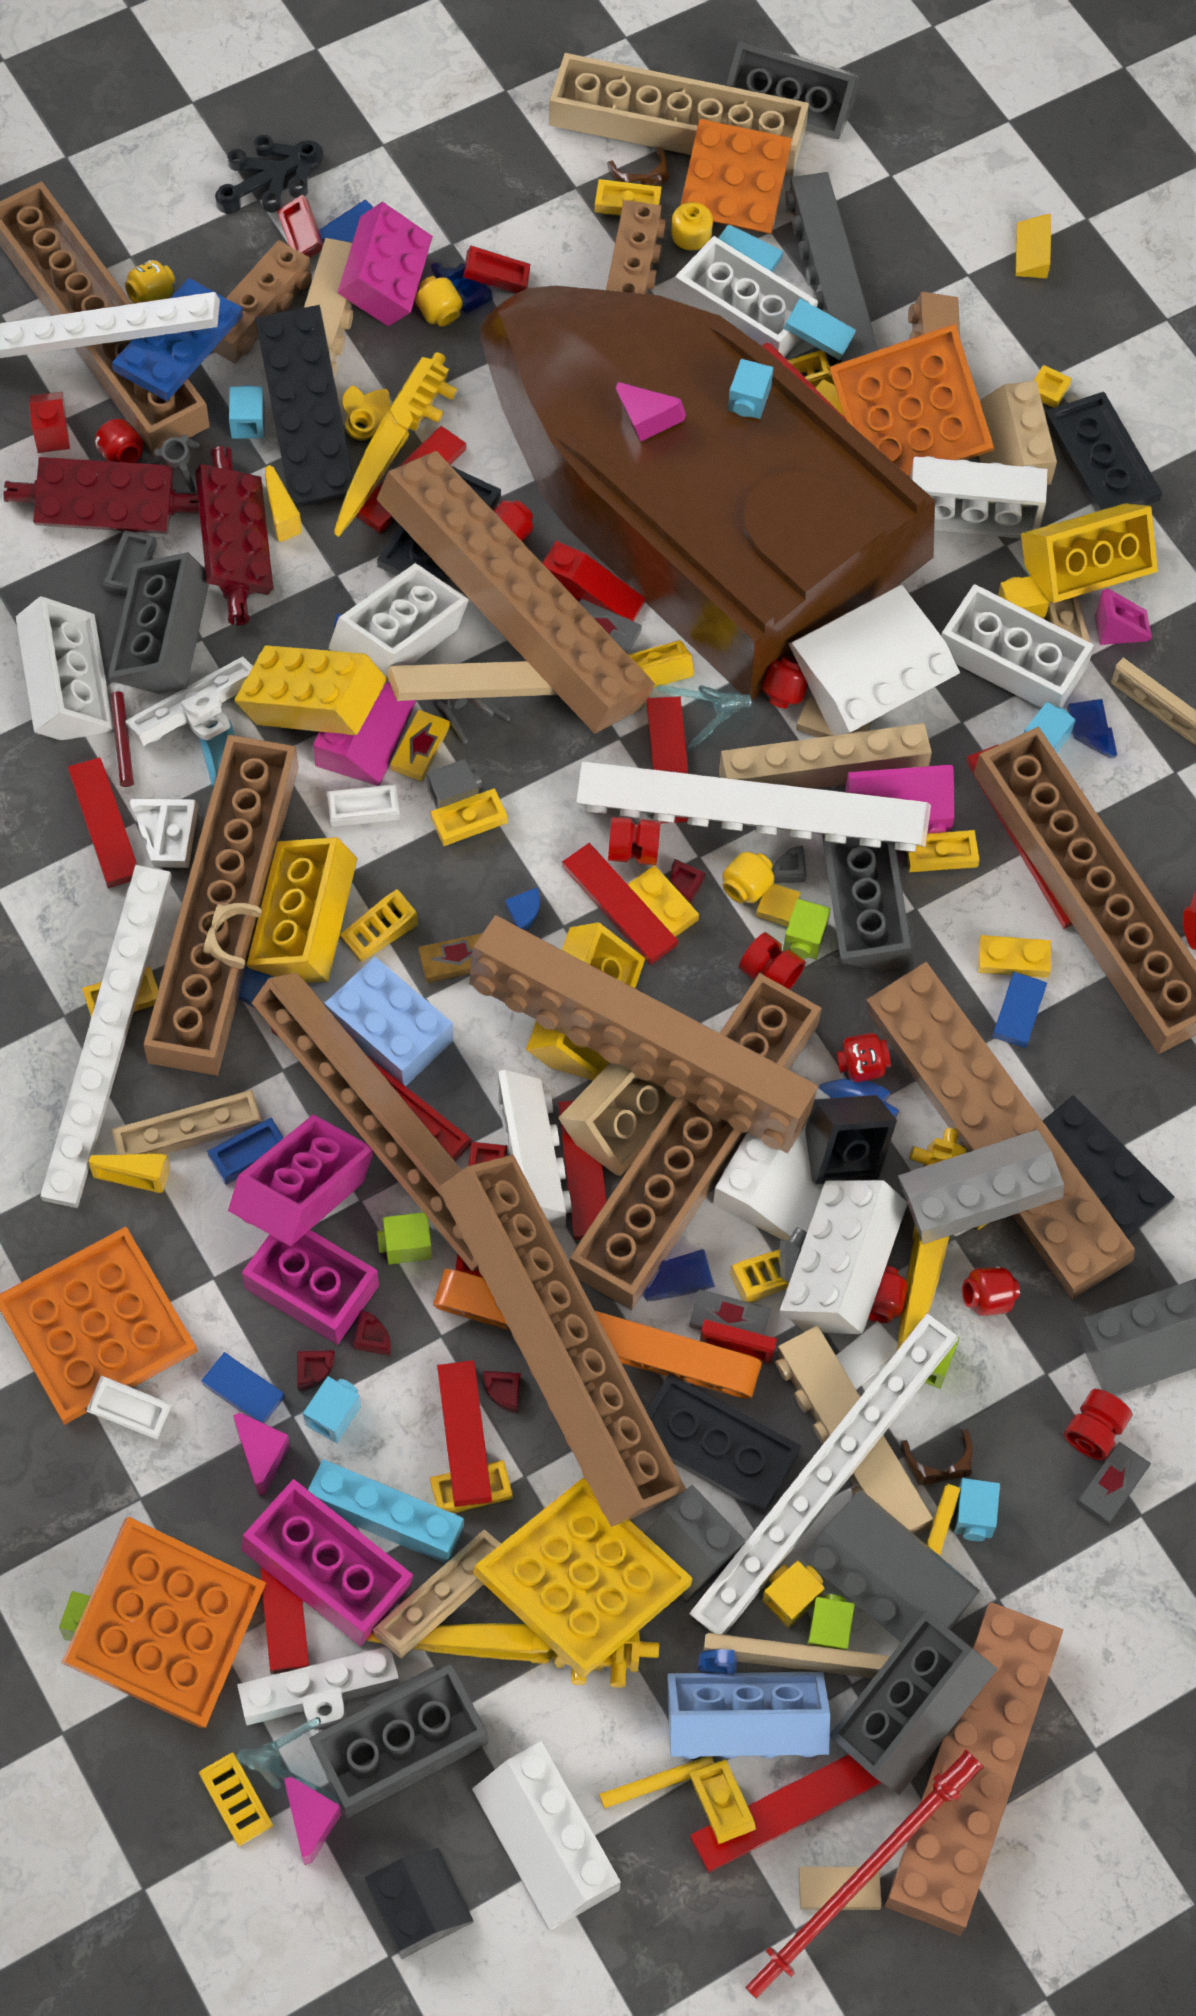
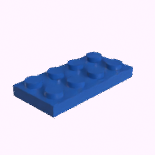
[112,278,243,401]

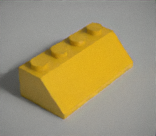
[1021,503,1158,603]
[247,837,358,983]
[526,922,646,1080]

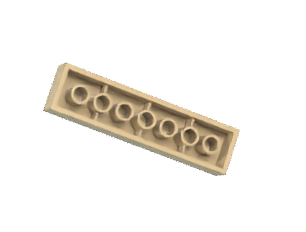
[549,53,809,176]

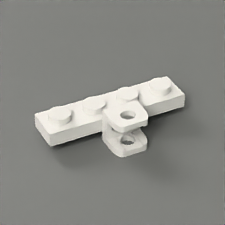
[125,656,253,746]
[237,1646,400,1736]

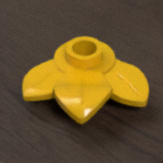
[342,385,390,441]

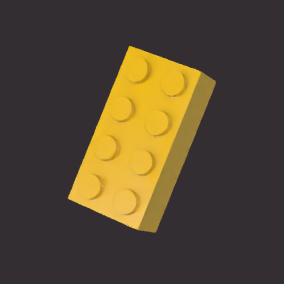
[234,645,388,735]

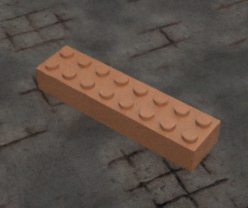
[884,1602,1064,1936]

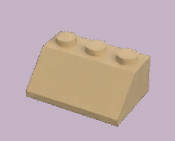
[978,381,1057,485]
[558,1063,676,1176]

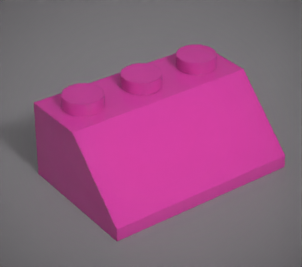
[313,682,416,786]
[845,765,954,834]

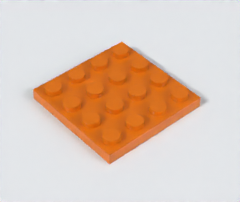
[829,324,995,477]
[0,1227,198,1425]
[61,1517,266,1729]

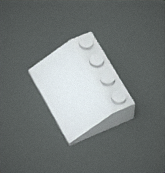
[789,585,960,735]
[713,1088,830,1249]

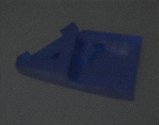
[431,262,493,314]
[1067,699,1117,759]
[643,1249,716,1302]

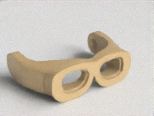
[203,903,262,969]

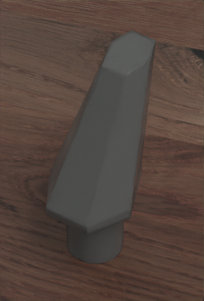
[780,1227,807,1284]

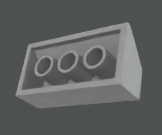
[898,1129,1064,1245]

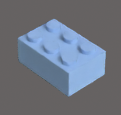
[324,956,453,1086]

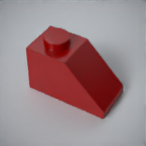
[29,392,70,453]

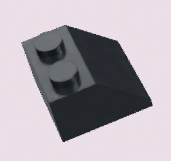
[805,1095,897,1185]
[365,1848,474,1959]

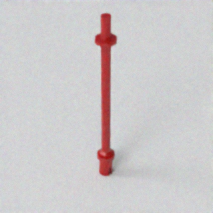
[745,1749,984,1999]

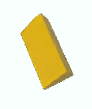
[1015,214,1051,278]
[629,640,694,688]

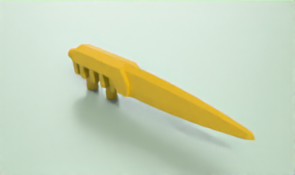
[334,352,458,537]
[897,1128,966,1351]
[366,1623,659,1688]

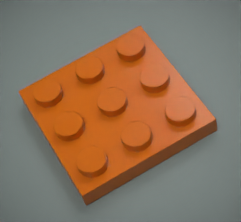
[680,119,793,235]

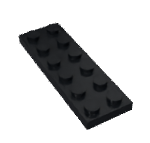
[255,304,353,507]

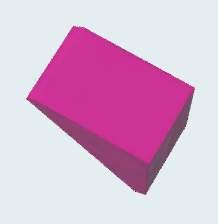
[616,382,686,442]
[1095,588,1152,645]
[233,1413,290,1496]
[284,1777,342,1865]

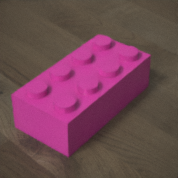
[228,1114,374,1246]
[241,1479,413,1647]

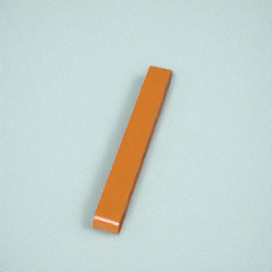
[433,1269,762,1399]

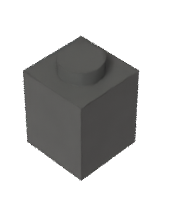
[427,759,483,809]

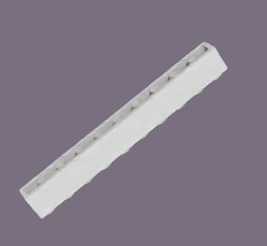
[576,761,931,852]

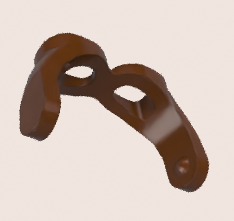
[607,147,669,186]
[901,1428,973,1485]

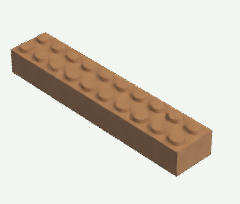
[0,181,210,456]
[377,451,655,734]
[974,726,1196,1054]
[143,735,299,1076]
[469,915,819,1154]
[866,962,1135,1300]
[569,973,822,1311]
[438,1155,686,1527]

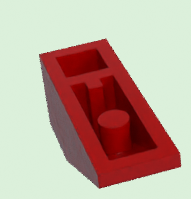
[542,541,645,621]

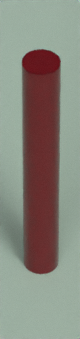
[110,691,134,787]

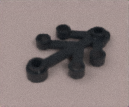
[215,135,324,214]

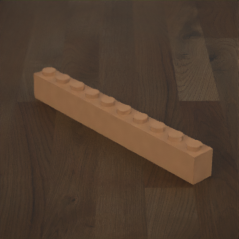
[252,972,479,1271]

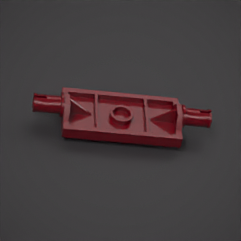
[195,446,274,626]
[3,457,199,534]

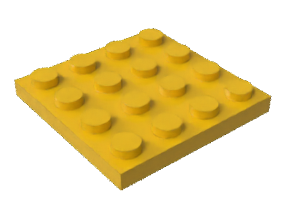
[473,1478,693,1678]

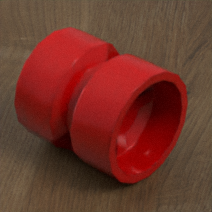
[608,816,661,866]
[738,932,806,990]
[1063,1388,1133,1461]

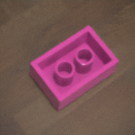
[337,201,433,327]
[242,1230,379,1345]

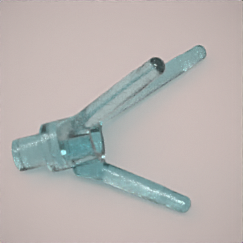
[657,685,751,752]
[237,1717,339,1804]

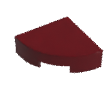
[671,859,706,904]
[353,1310,391,1356]
[297,1350,335,1391]
[483,1370,521,1413]

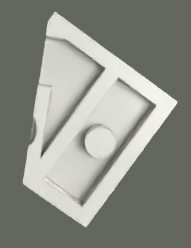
[130,799,199,868]

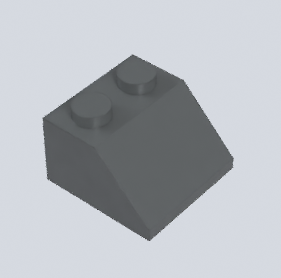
[644,1484,745,1603]

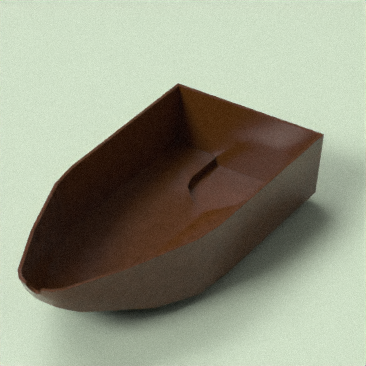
[480,285,935,702]

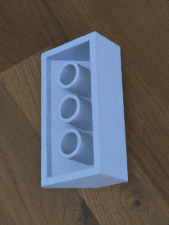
[667,1672,830,1759]

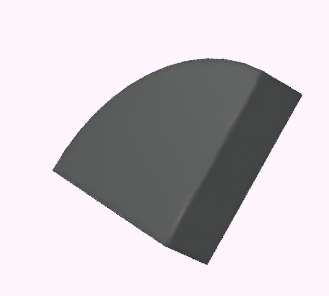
[772,846,806,883]

